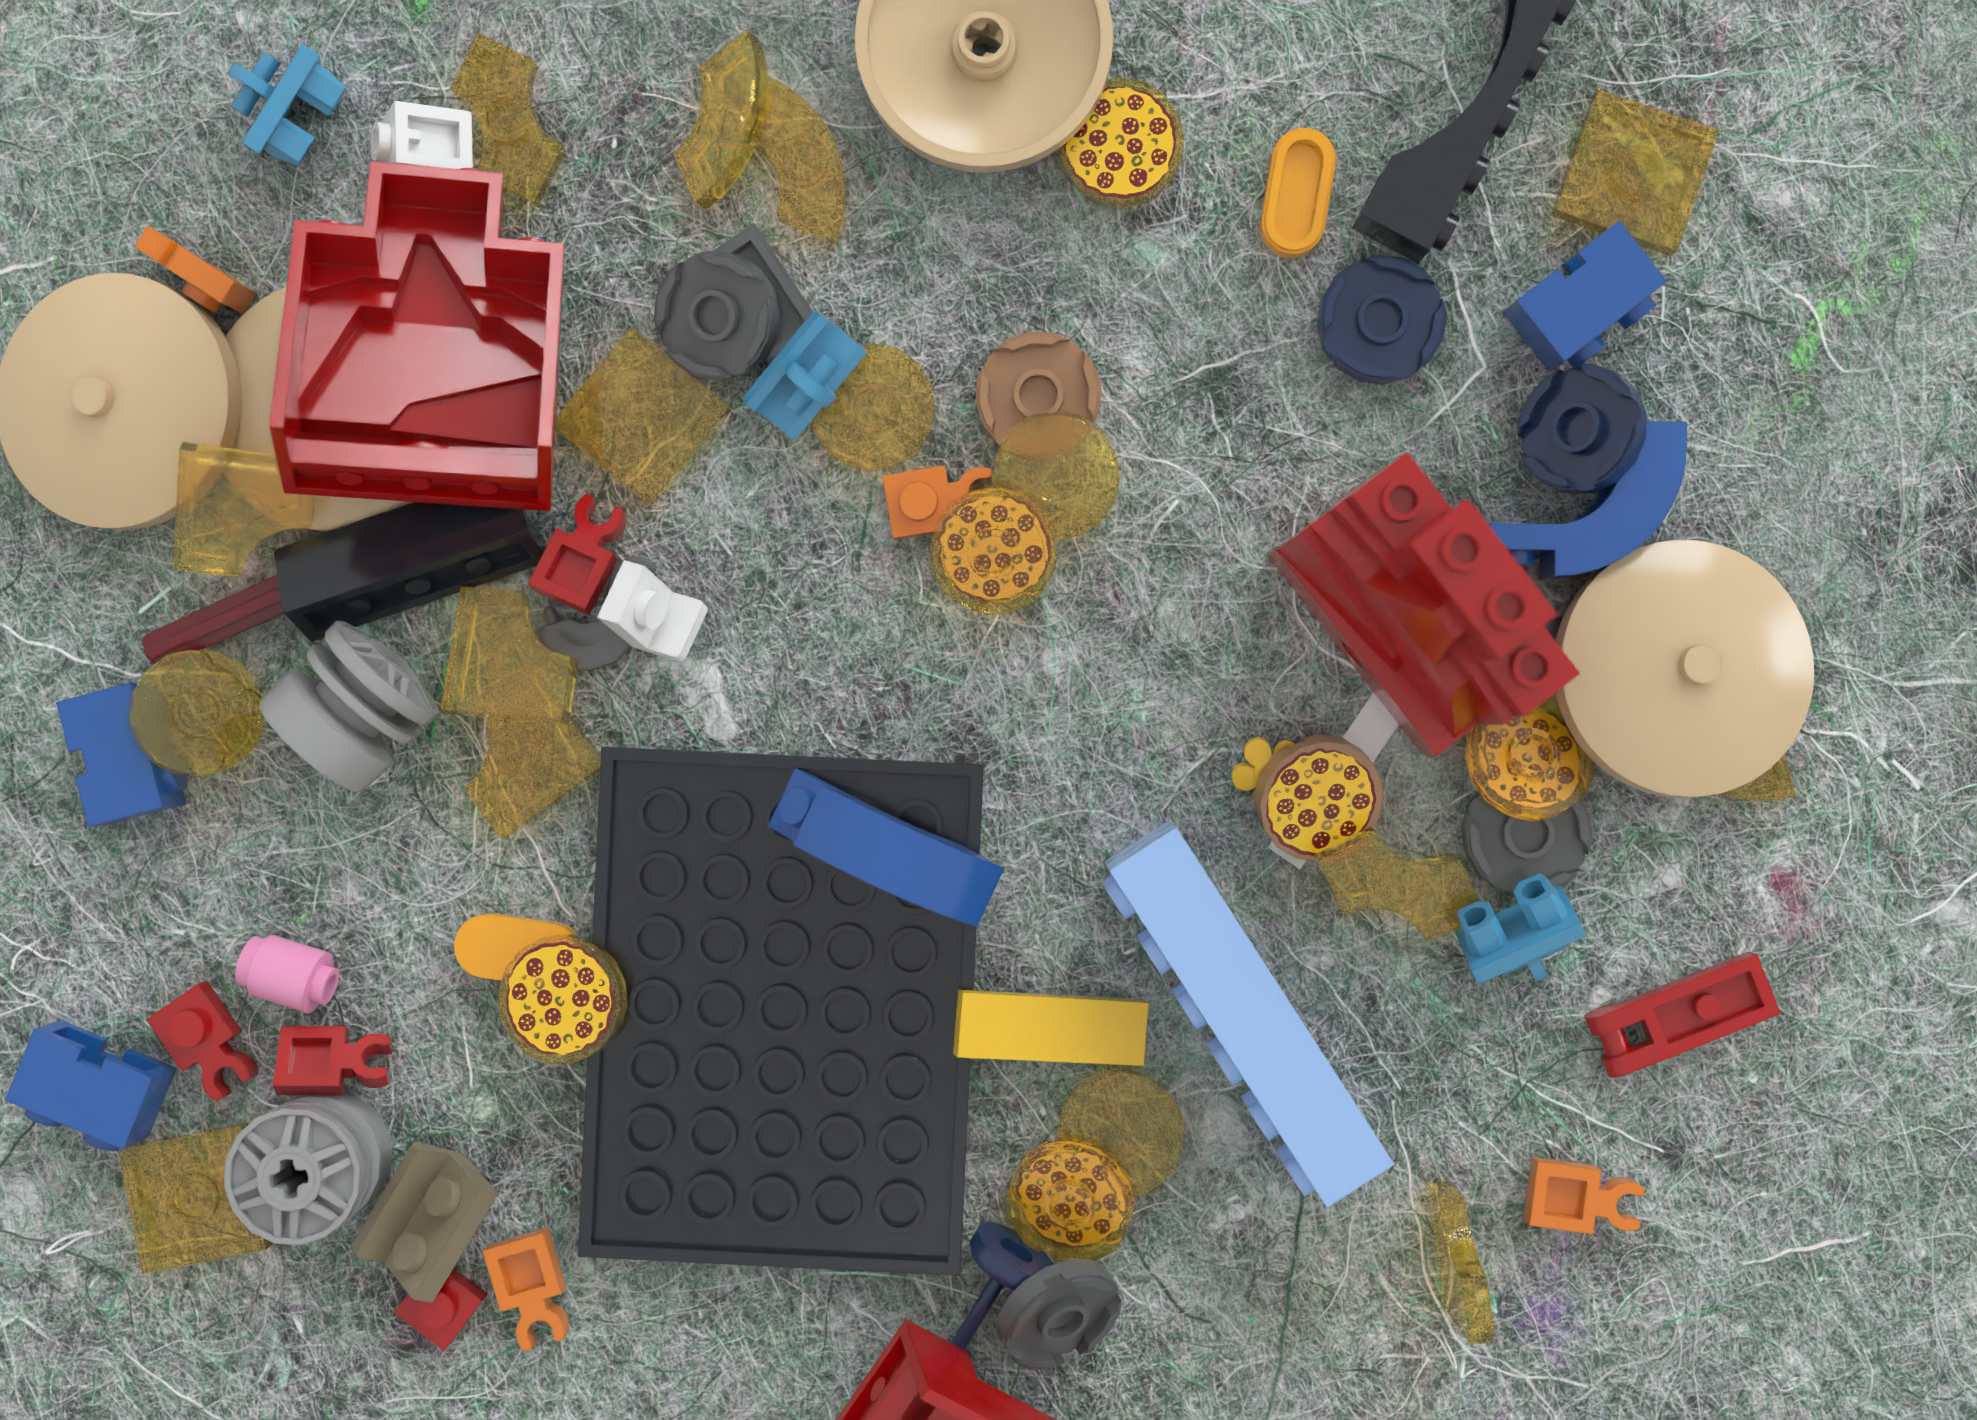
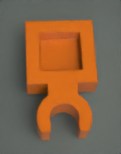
[134,225,257,314]
[882,465,992,540]
[1524,1157,1645,1234]
[482,1227,569,1352]

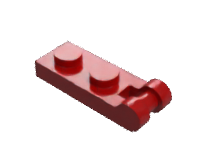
[1584,951,1781,1077]

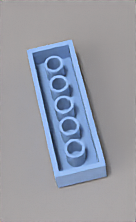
[1102,821,1395,1208]

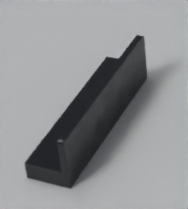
[274,502,546,642]

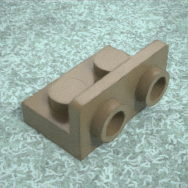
[350,1142,499,1303]

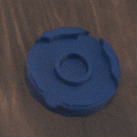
[1317,255,1447,385]
[1518,363,1647,494]

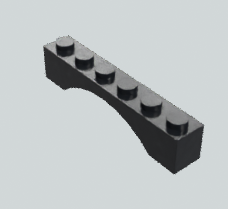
[1352,0,1576,263]

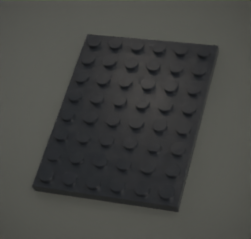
[578,747,984,1276]

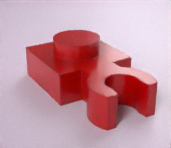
[528,494,626,616]
[146,981,258,1101]
[273,1026,393,1095]

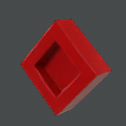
[394,1268,488,1351]

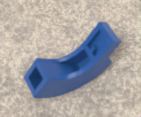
[1488,421,1687,580]
[768,768,1004,927]

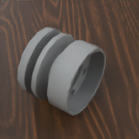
[259,621,439,793]
[224,1091,392,1245]

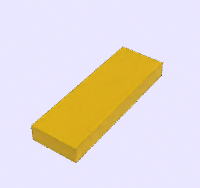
[953,990,1149,1066]

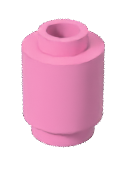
[235,935,339,1013]

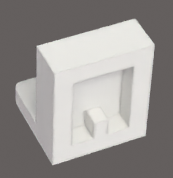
[371,101,473,169]
[597,560,708,662]

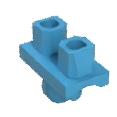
[227,44,346,167]
[742,309,867,441]
[1455,873,1587,985]

